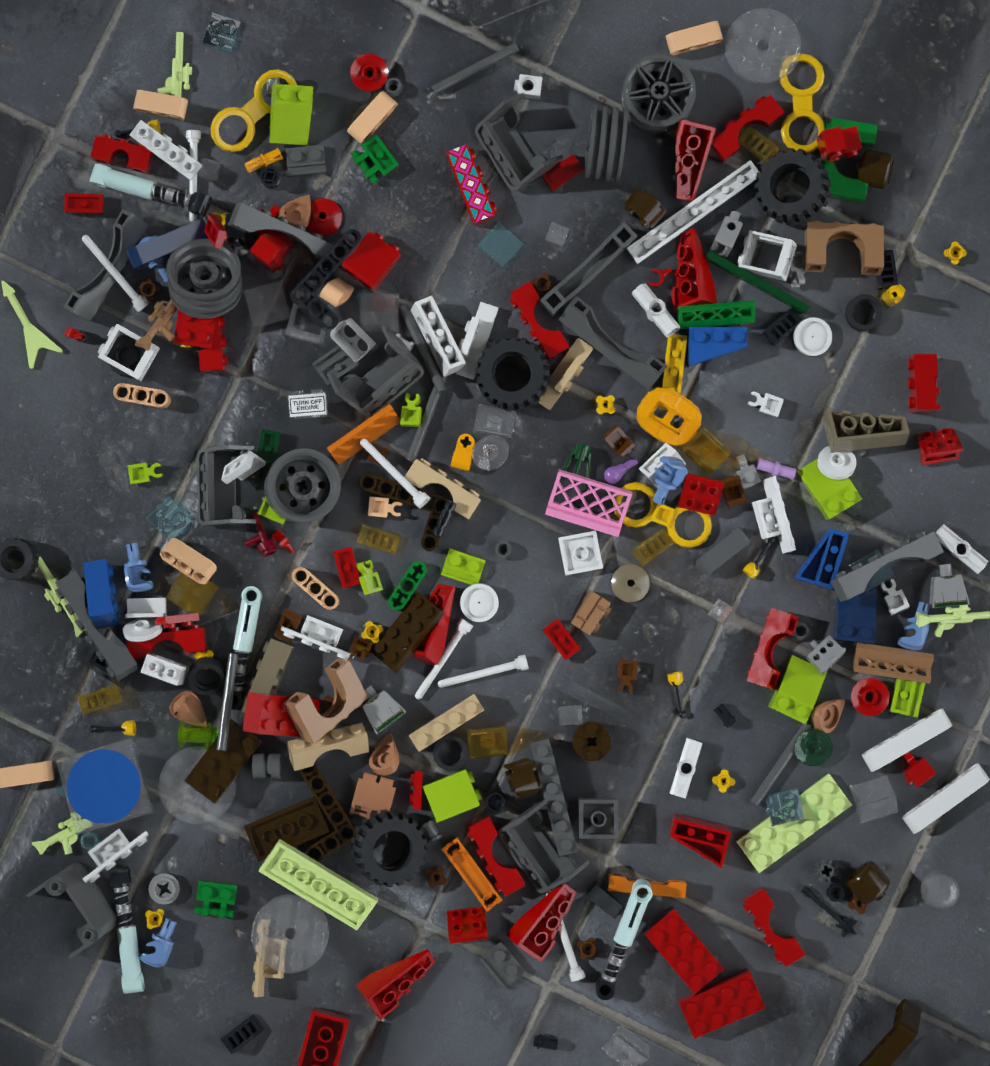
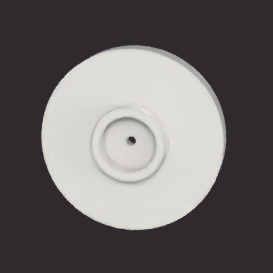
[794,318,832,356]
[817,446,856,480]
[460,583,499,622]
[123,617,162,642]

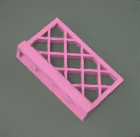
[545,469,633,537]

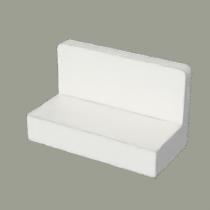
[639,443,686,488]
[221,450,266,484]
[125,598,167,618]

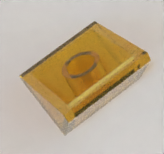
[682,427,732,476]
[166,573,219,617]
[467,725,509,759]

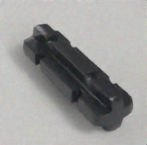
[433,500,456,537]

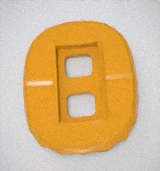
[636,387,702,446]

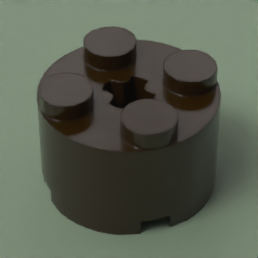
[624,186,668,230]
[572,721,611,761]
[504,757,542,802]

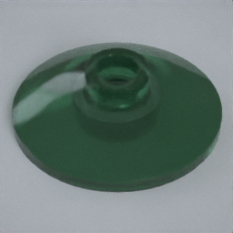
[794,729,833,766]

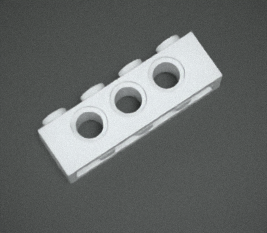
[410,296,466,377]

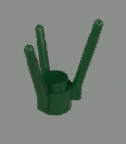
[560,443,592,491]

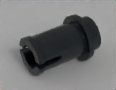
[713,703,736,728]
[533,1034,558,1051]

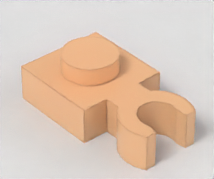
[368,497,402,518]

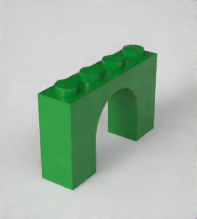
[820,118,878,204]

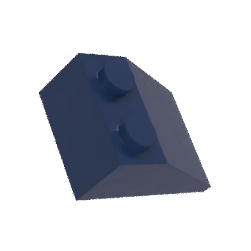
[832,585,877,643]

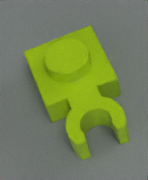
[400,393,422,427]
[127,463,163,485]
[357,560,383,595]

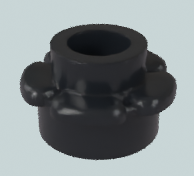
[826,883,845,902]

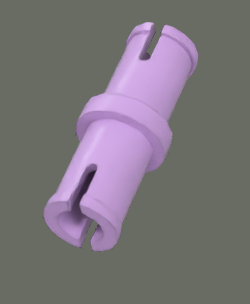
[756,458,796,480]

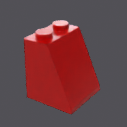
[341,231,401,293]

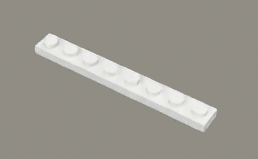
[626,160,760,265]

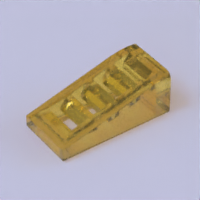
[738,126,780,164]
[356,525,400,555]
[631,528,674,567]
[77,684,122,715]

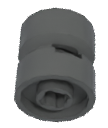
[252,754,282,779]

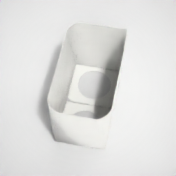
[330,318,376,362]

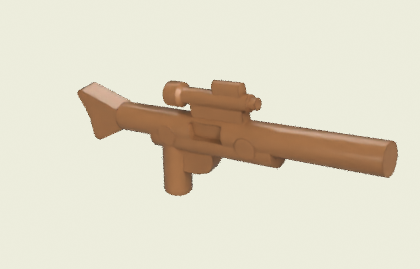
[135,300,177,351]

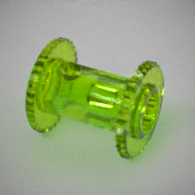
[178,721,213,750]

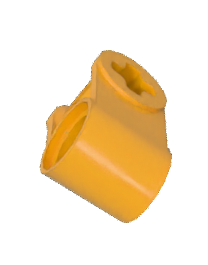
[450,434,475,472]

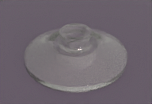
[472,435,509,470]

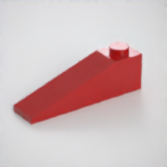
[671,228,717,312]
[410,584,455,665]

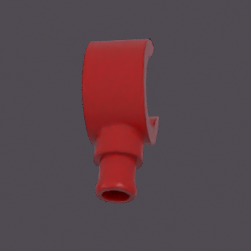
[648,267,672,287]
[64,327,86,342]
[272,529,295,554]

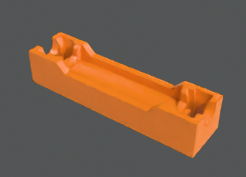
[442,837,503,912]
[607,873,687,898]

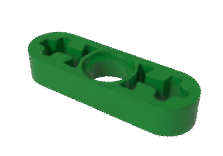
[388,561,427,611]

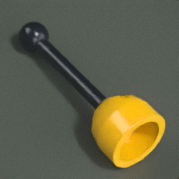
[114,119,161,138]
[742,537,775,579]
[667,671,686,718]
[89,720,136,736]

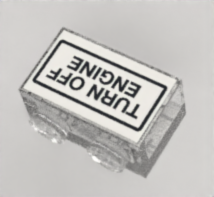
[287,389,329,420]

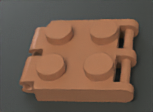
[349,772,396,819]

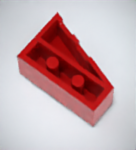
[250,231,296,273]
[907,354,941,413]
[669,813,731,869]

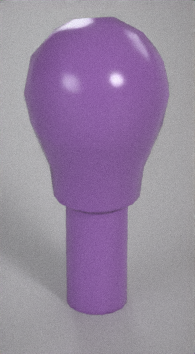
[604,457,638,484]

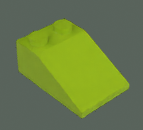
[269,84,313,145]
[796,458,862,520]
[768,655,827,724]

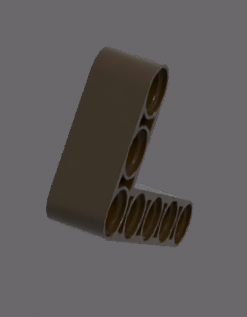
[359,474,448,552]
[299,761,357,862]
[858,999,922,1066]

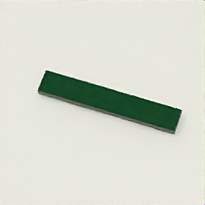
[706,250,810,314]

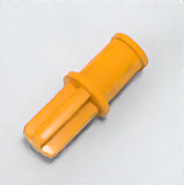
[245,148,283,173]

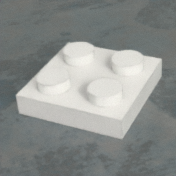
[558,531,603,576]

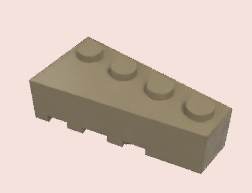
[823,408,910,453]
[241,638,294,713]

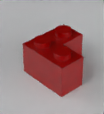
[817,126,862,162]

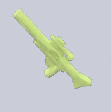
[158,32,192,121]
[38,556,87,637]
[916,605,990,637]
[32,812,94,855]

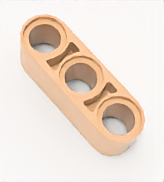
[665,21,723,55]
[133,90,188,120]
[347,91,398,144]
[319,277,354,307]
[113,383,171,409]
[160,538,217,584]
[292,567,340,610]
[0,760,54,788]

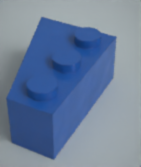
[687,327,747,368]
[793,528,849,590]
[83,559,120,629]

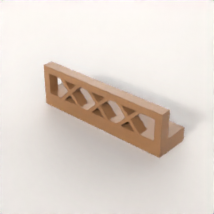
[853,642,934,684]

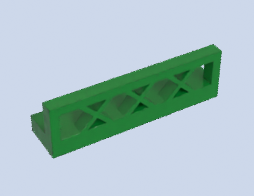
[677,300,755,329]

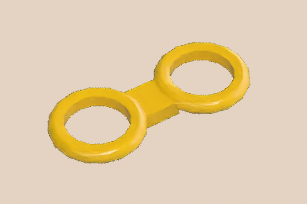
[779,53,826,153]
[211,69,297,152]
[613,482,712,548]

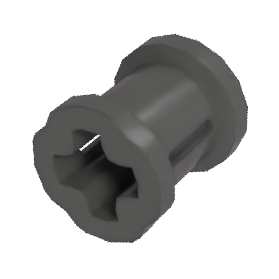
[419,819,442,843]

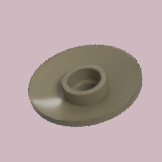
[611,564,650,602]

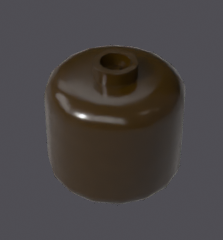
[855,150,894,189]
[846,861,890,904]

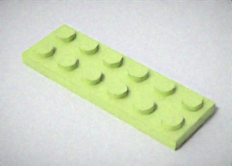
[736,773,852,873]
[259,839,378,930]

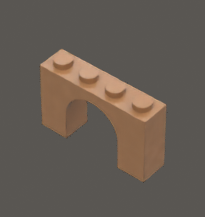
[804,220,884,276]
[283,658,368,744]

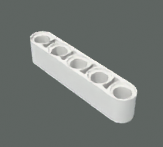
[862,708,953,772]
[902,763,990,834]

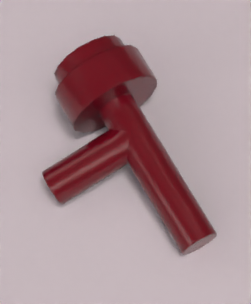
[245,512,278,557]

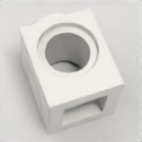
[514,74,542,100]

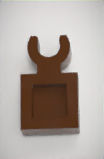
[349,636,373,662]
[617,659,638,693]

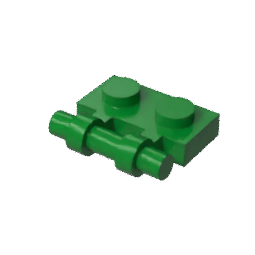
[350,134,399,184]
[194,880,238,919]

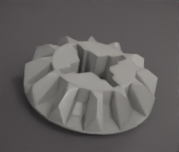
[149,873,180,904]

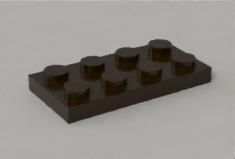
[370,592,445,674]
[184,719,262,804]
[244,796,330,862]

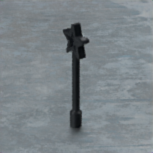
[801,886,857,937]

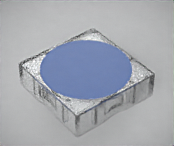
[56,738,154,835]

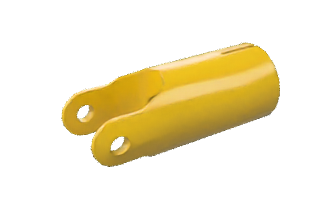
[882,284,906,307]

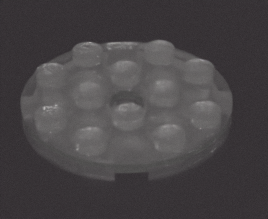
[725,8,801,84]
[159,746,237,824]
[251,894,329,973]

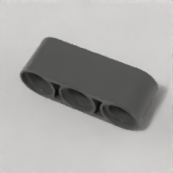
[696,527,751,576]

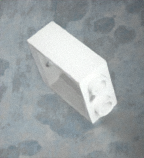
[738,230,797,281]
[98,324,160,381]
[141,653,190,686]

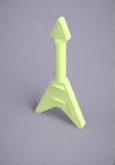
[1,281,63,369]

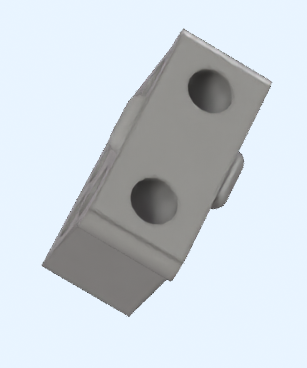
[806,635,846,675]

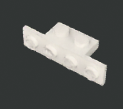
[130,120,202,181]
[456,302,499,380]
[752,476,796,554]
[281,615,354,660]
[83,829,149,883]

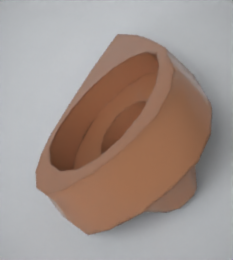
[279,195,311,228]
[169,690,207,728]
[811,699,846,733]
[369,732,399,776]

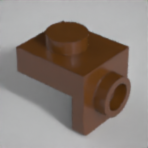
[602,424,635,457]
[721,475,747,508]
[274,608,303,643]

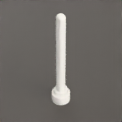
[186,130,201,222]
[82,235,149,312]
[360,438,430,509]
[415,618,473,700]
[438,654,529,688]
[546,890,586,982]

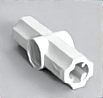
[632,283,680,338]
[935,524,989,574]
[670,738,702,798]

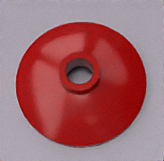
[350,54,388,92]
[307,198,342,236]
[851,678,889,716]

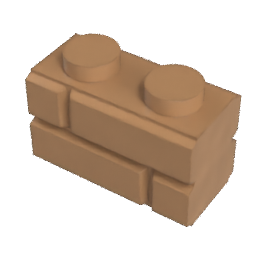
[570,591,612,636]

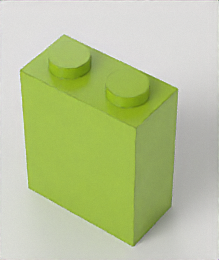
[423,769,482,823]

